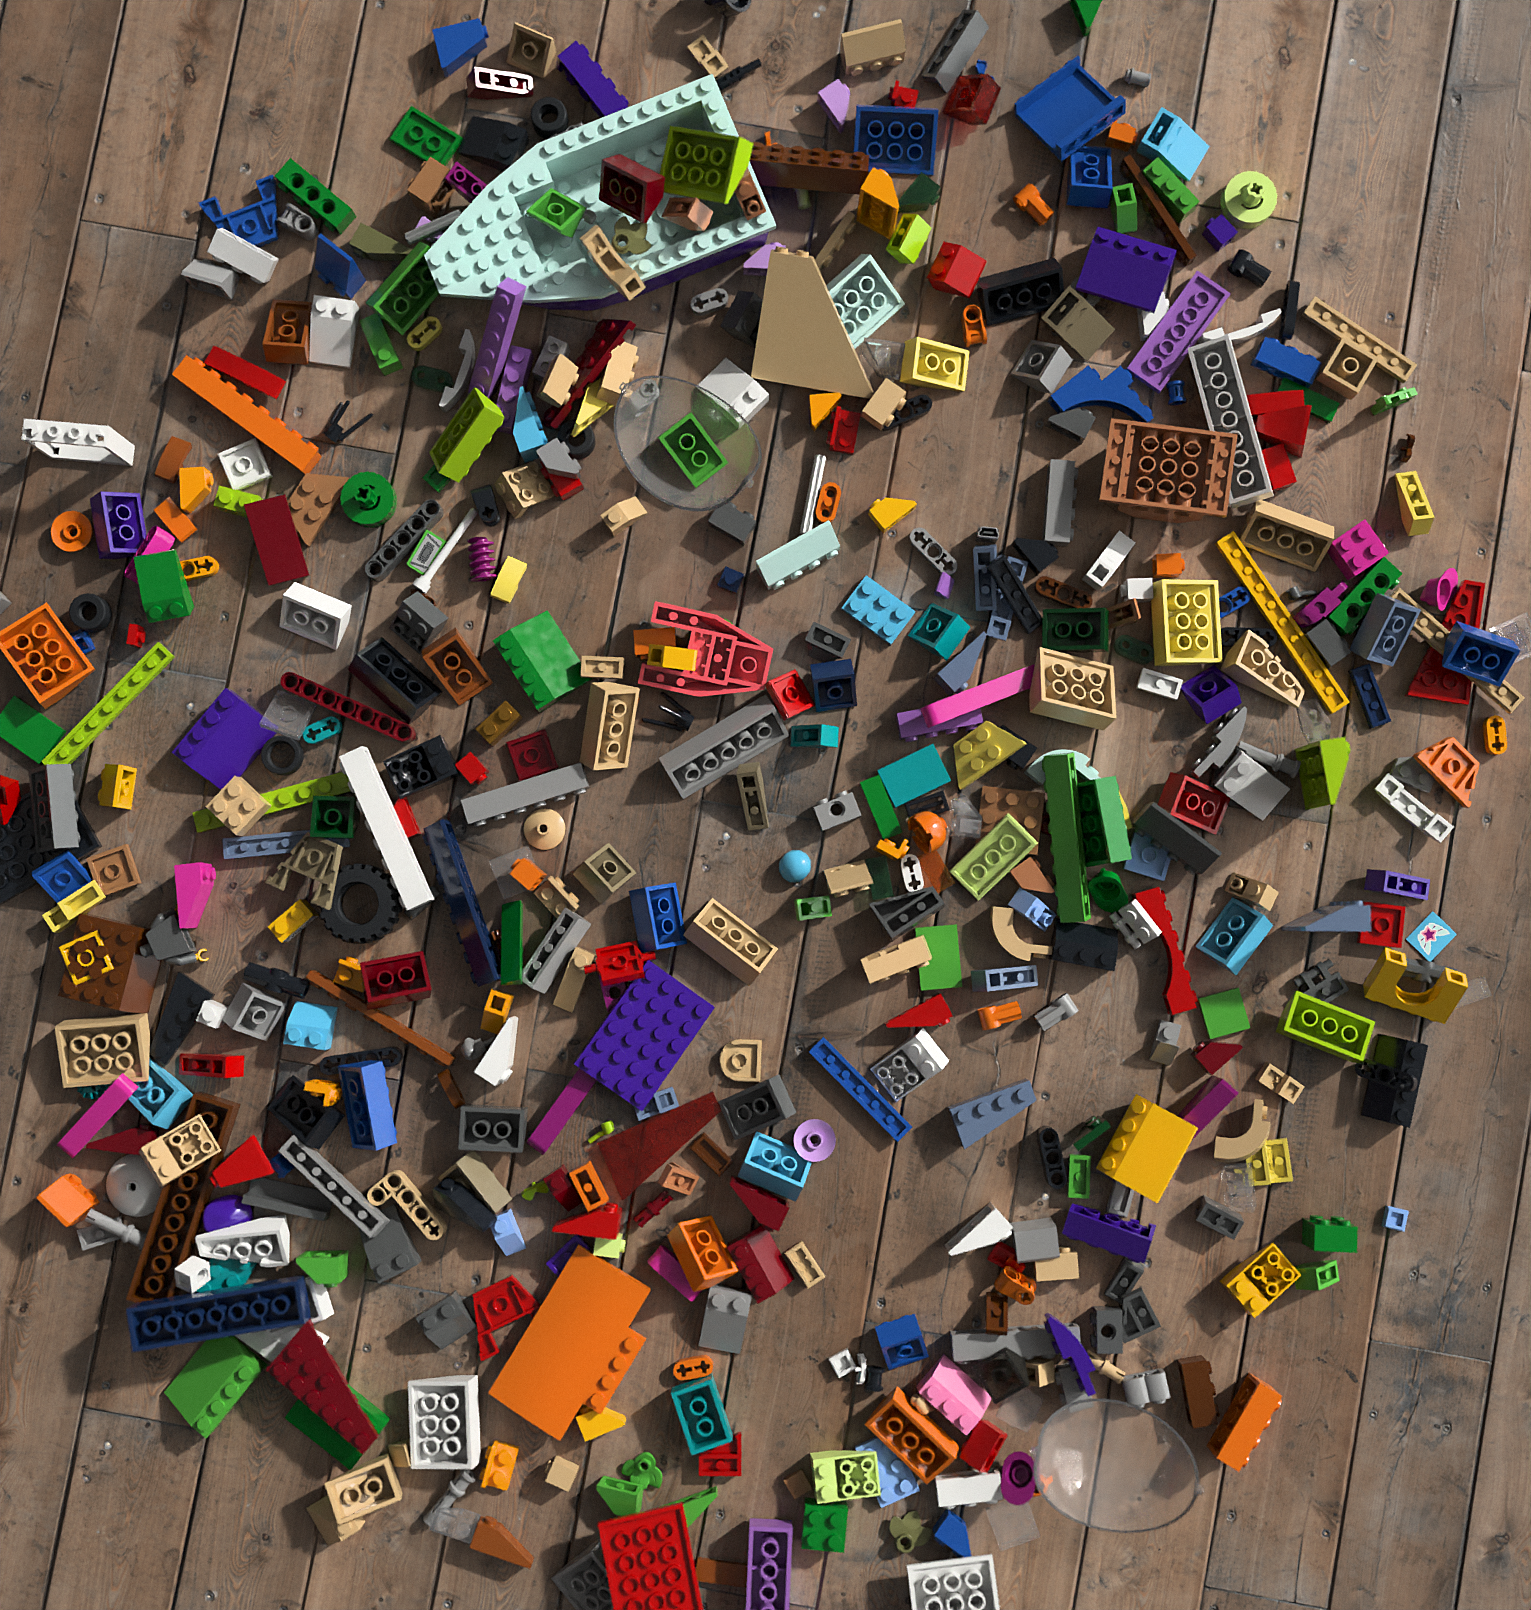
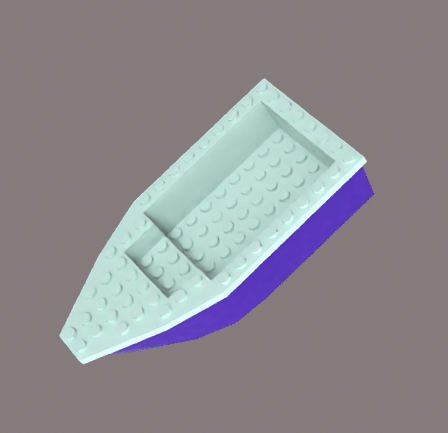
[424,74,776,311]

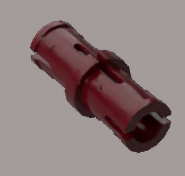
[633,1189,673,1228]

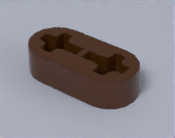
[437,1069,466,1109]

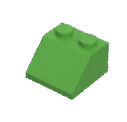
[296,1250,349,1287]

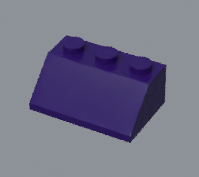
[90,491,146,559]

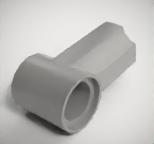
[1034,993,1079,1031]

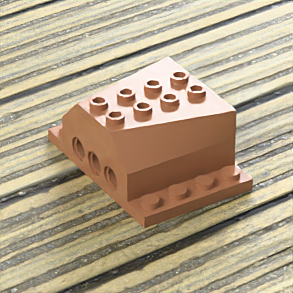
[1099,418,1238,523]

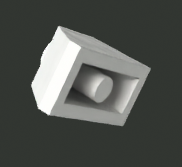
[1137,292,1169,341]

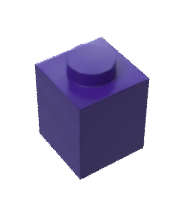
[1201,214,1238,252]

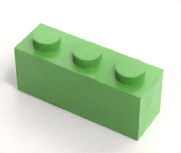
[1142,157,1200,224]

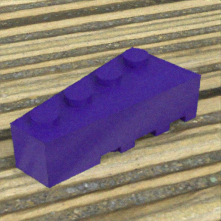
[556,41,629,118]
[1062,1203,1156,1264]

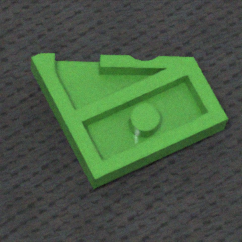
[1370,387,1418,416]

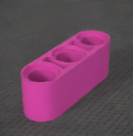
[124,525,175,585]
[647,1245,703,1302]

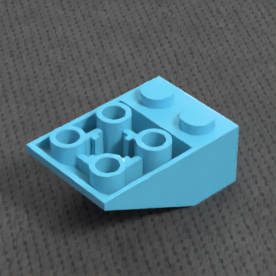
[1136,107,1210,182]
[513,386,548,463]

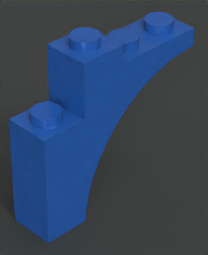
[1047,365,1154,423]

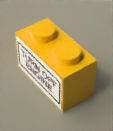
[268,899,319,943]

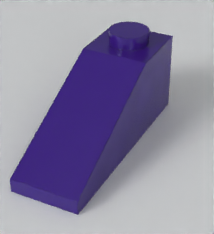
[1364,869,1430,900]

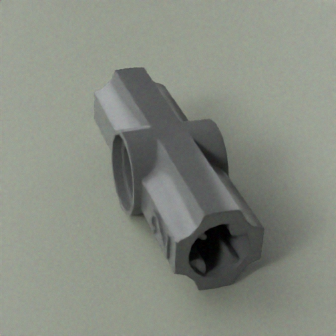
[1402,958,1457,983]

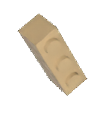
[596,342,639,407]

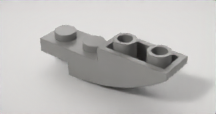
[1189,706,1247,779]

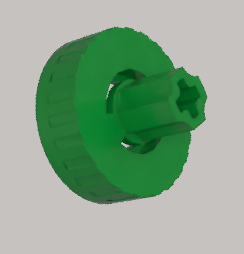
[340,472,397,528]

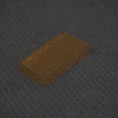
[917,850,955,893]

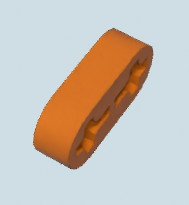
[673,1355,713,1380]

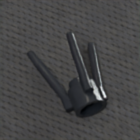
[322,400,373,443]
[642,691,695,732]

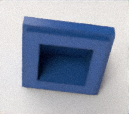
[70,629,95,654]

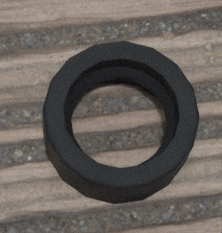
[261,735,304,776]

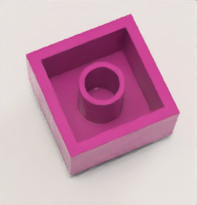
[1327,519,1389,581]

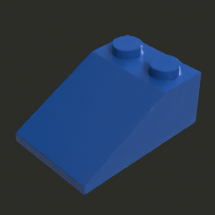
[1067,146,1113,208]
[315,233,366,299]

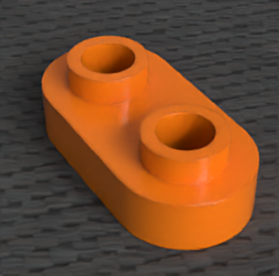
[815,482,841,524]

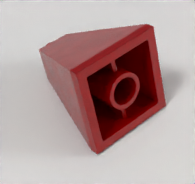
[1253,405,1312,458]
[209,1135,274,1188]

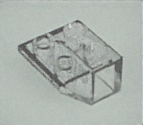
[948,793,982,840]

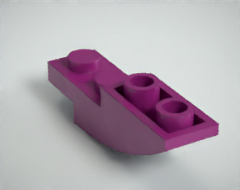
[445,161,487,204]

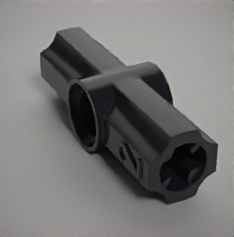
[243,962,310,999]

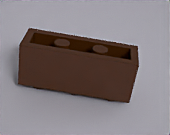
[1177,1355,1220,1428]

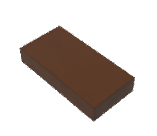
[689,1132,734,1177]

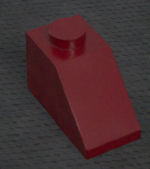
[1190,1041,1243,1075]
[543,1164,583,1212]

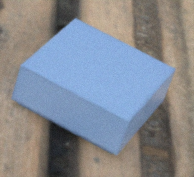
[1381,1205,1409,1232]

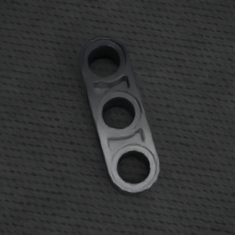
[1037,1126,1067,1189]

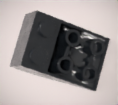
[383,735,461,799]

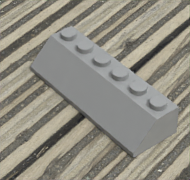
[659,694,790,799]

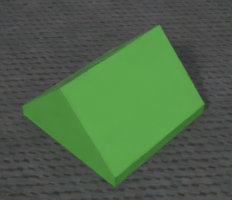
[526,188,586,238]

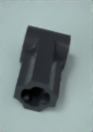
[1227,249,1272,288]

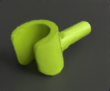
[588,1120,614,1144]

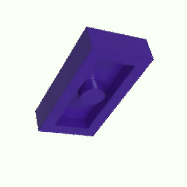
[546,1235,591,1277]

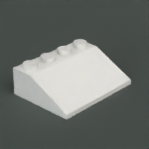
[408,1375,481,1469]
[907,1554,1000,1610]

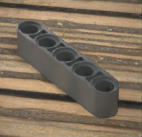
[365,499,444,582]

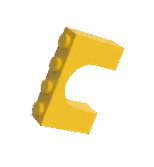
[1363,947,1468,1024]

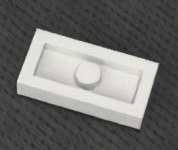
[1136,668,1183,701]

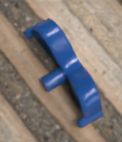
[975,59,994,88]

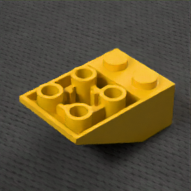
[1220,1242,1301,1318]

